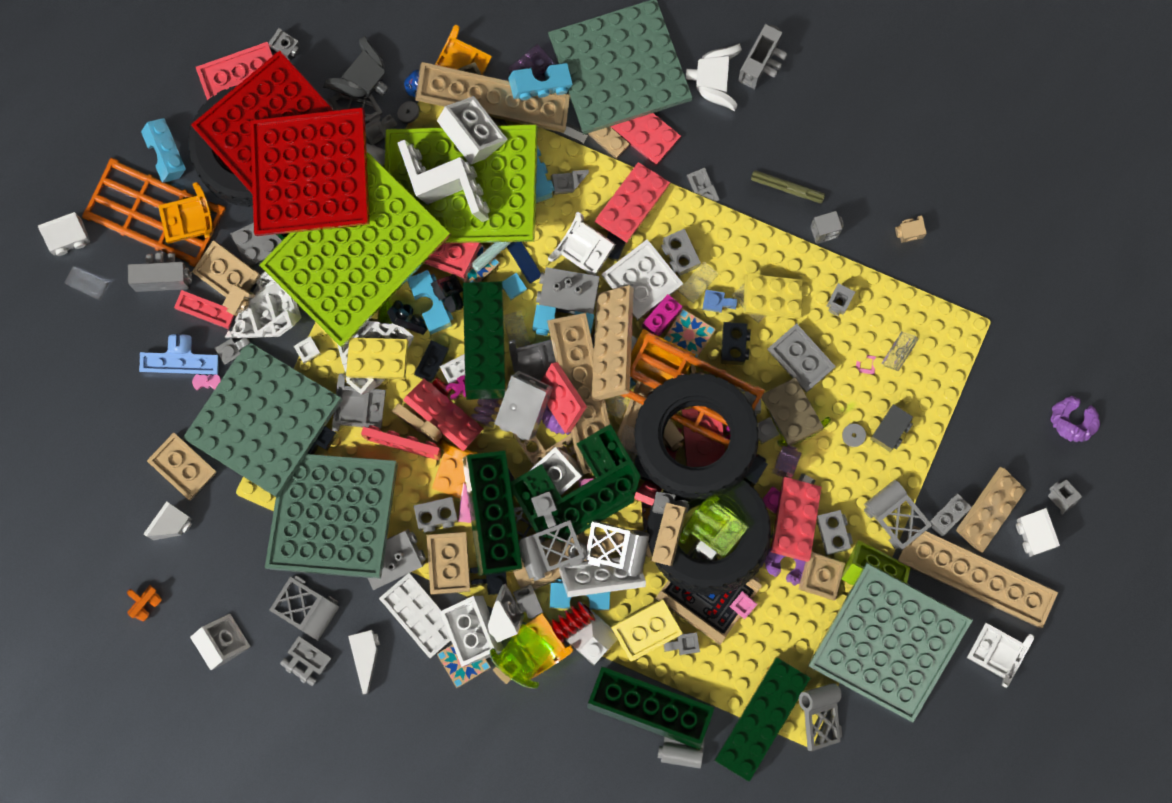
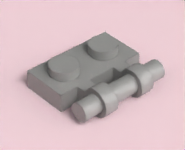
[280,636,332,687]

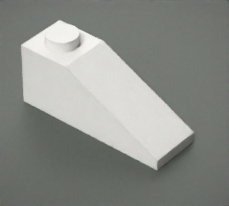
[348,630,380,695]

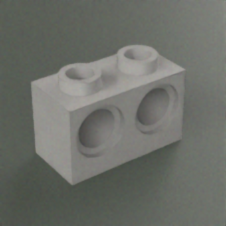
[810,211,844,244]
[661,229,701,276]
[929,494,972,537]
[414,497,458,533]
[817,510,853,556]

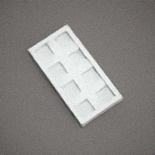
[379,573,451,659]

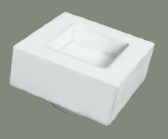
[294,336,321,364]

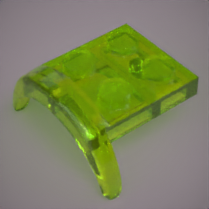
[680,495,749,558]
[490,624,554,689]

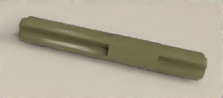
[751,171,825,203]

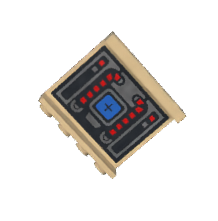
[655,539,762,645]

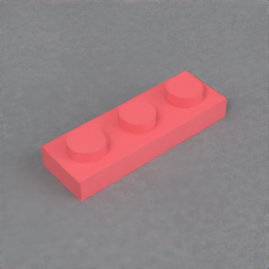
[174,290,234,330]

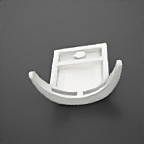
[548,212,616,276]
[967,623,1034,688]

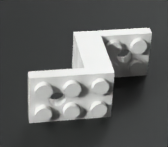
[398,140,490,222]

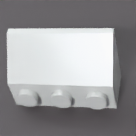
[437,96,508,165]
[440,596,505,667]

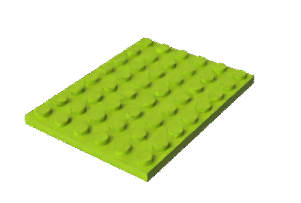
[385,125,538,243]
[259,152,451,347]

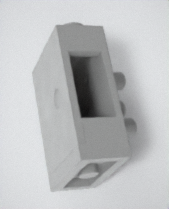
[738,24,787,89]
[128,252,193,292]
[536,267,599,314]
[494,371,553,440]
[368,529,426,590]

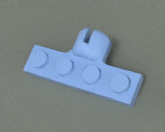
[139,334,219,375]

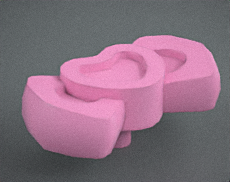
[192,374,221,390]

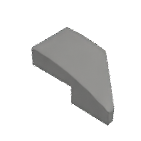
[686,167,719,201]
[551,170,589,195]

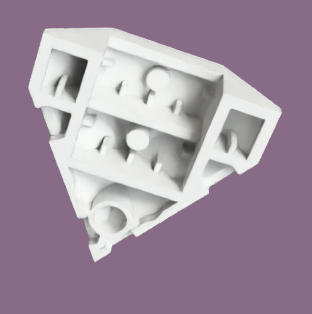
[225,272,302,339]
[337,321,414,395]

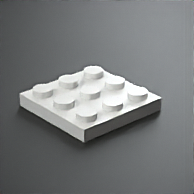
[602,239,683,321]

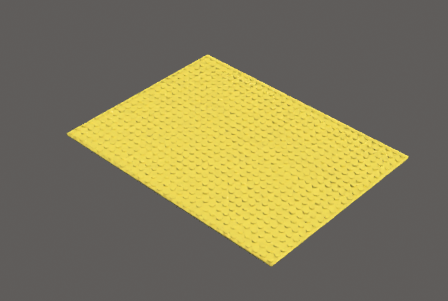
[236,101,991,747]

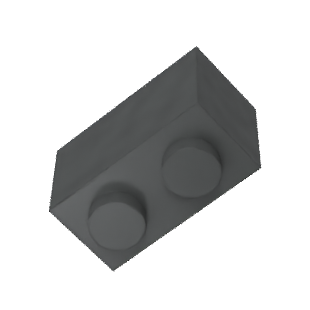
[870,404,913,452]

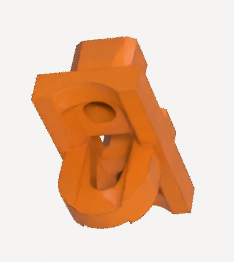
[127,585,162,622]

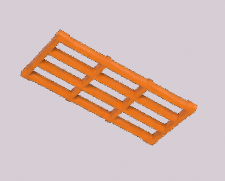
[82,157,226,267]
[620,332,765,449]

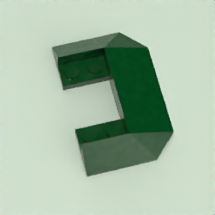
[510,424,640,542]

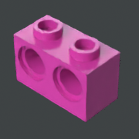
[642,294,683,337]

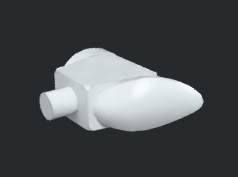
[686,43,742,111]

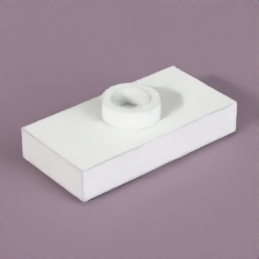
[440,354,465,384]
[695,541,717,562]

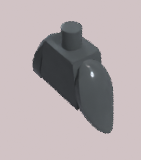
[323,36,389,98]

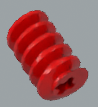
[552,601,596,642]

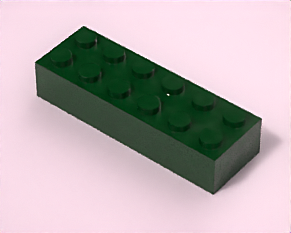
[463,281,506,400]
[462,451,522,576]
[714,657,811,782]
[588,667,715,750]

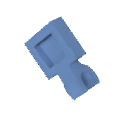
[702,290,737,313]

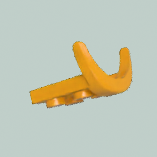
[435,25,492,75]
[158,182,213,244]
[432,438,479,499]
[512,613,573,681]

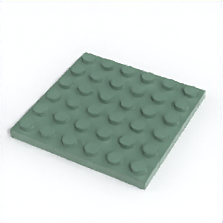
[548,0,692,135]
[183,343,343,498]
[265,454,398,579]
[808,562,973,722]

